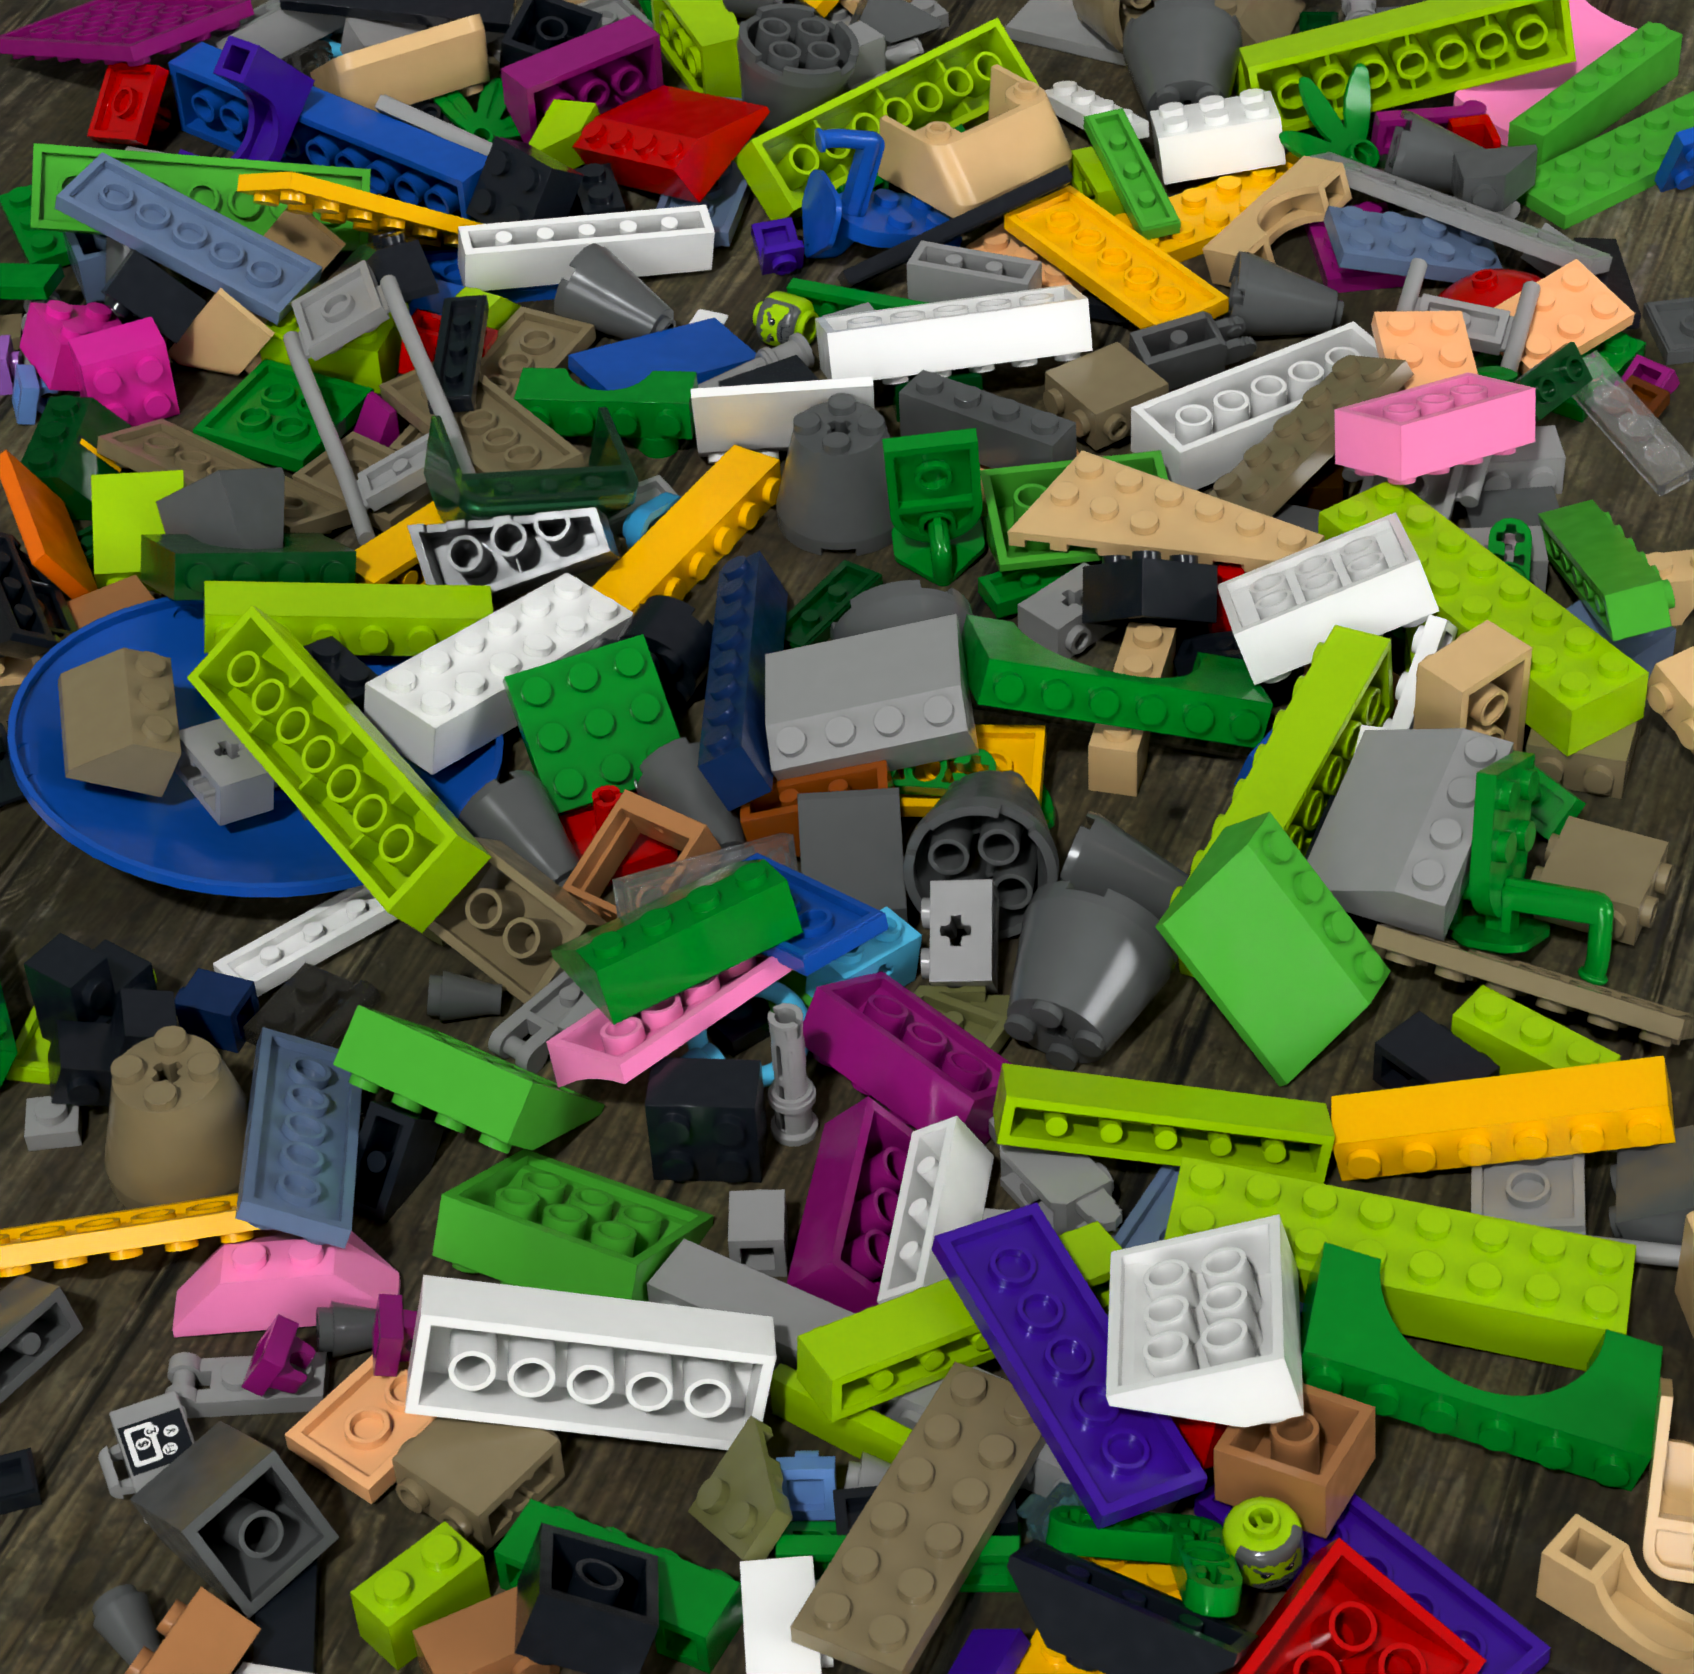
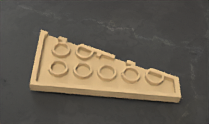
[1008,450,1325,572]

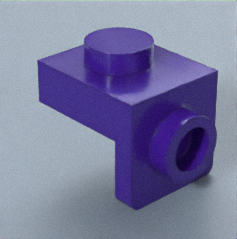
[751,217,805,275]

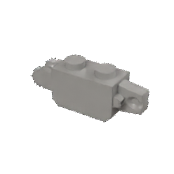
[988,1117,1122,1238]

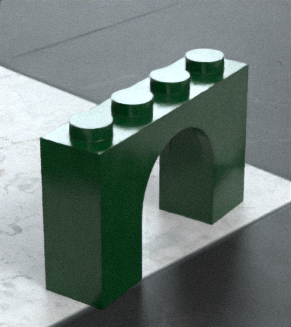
[140,533,356,601]

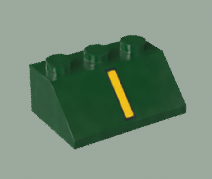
[21,395,132,521]

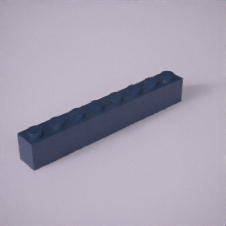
[697,551,788,811]

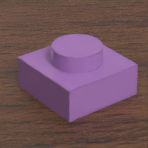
[0,335,24,395]

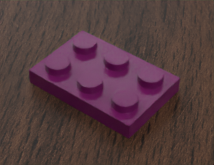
[1304,201,1406,293]

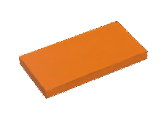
[0,450,98,599]

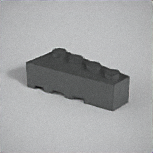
[407,507,620,604]

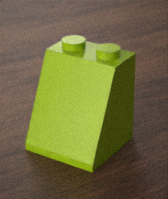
[91,470,186,594]

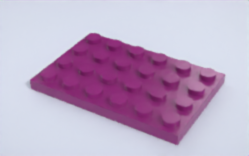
[0,0,254,67]

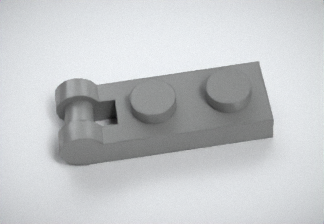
[488,971,584,1074]
[165,1352,330,1418]

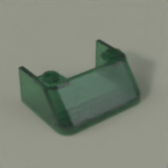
[423,407,639,523]

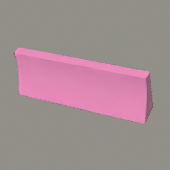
[1454,0,1638,147]
[546,953,793,1088]

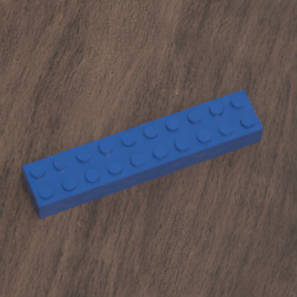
[168,41,488,223]

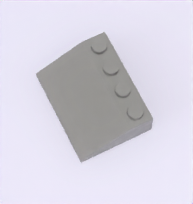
[765,614,979,781]
[1307,728,1514,941]

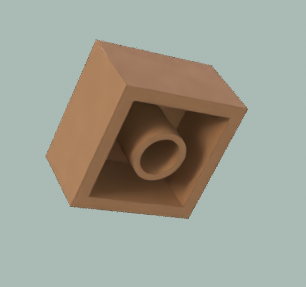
[1213,1383,1375,1538]

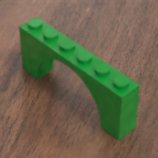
[961,614,1273,748]
[1300,1242,1663,1491]

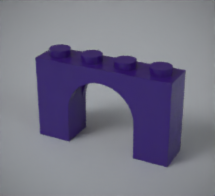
[178,35,315,162]

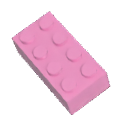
[1334,372,1536,485]

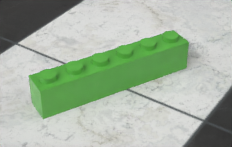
[1508,22,1683,167]
[1538,500,1675,641]

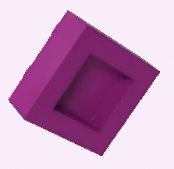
[372,1294,417,1377]
[241,1314,316,1397]

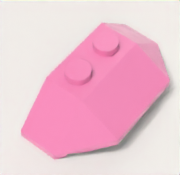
[172,1229,401,1338]

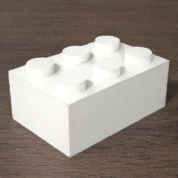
[1150,88,1286,185]

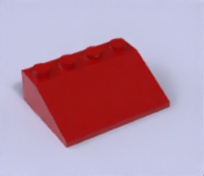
[572,85,770,203]
[1226,1537,1487,1674]

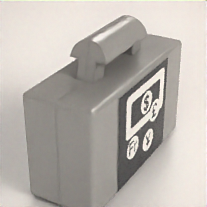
[98,1391,195,1524]

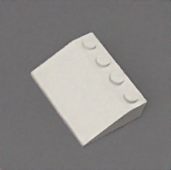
[691,377,875,464]
[1217,512,1439,685]
[1106,1214,1304,1428]

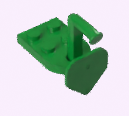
[882,428,985,587]
[1447,751,1614,986]

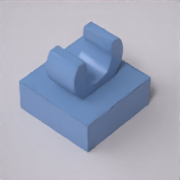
[12,364,59,425]
[776,1450,837,1521]

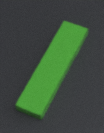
[1083,108,1181,240]

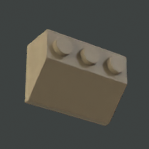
[1215,0,1306,47]
[58,648,182,797]
[427,837,608,1004]

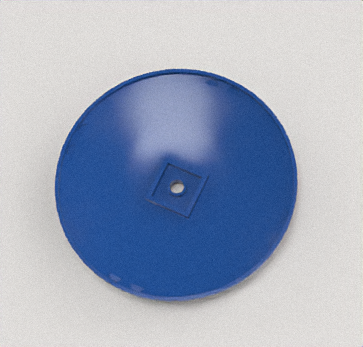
[7,597,504,898]

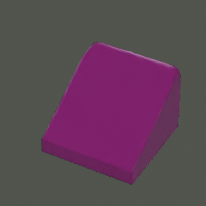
[1614,354,1680,394]
[354,391,400,447]

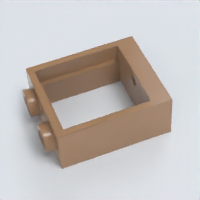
[562,789,721,922]

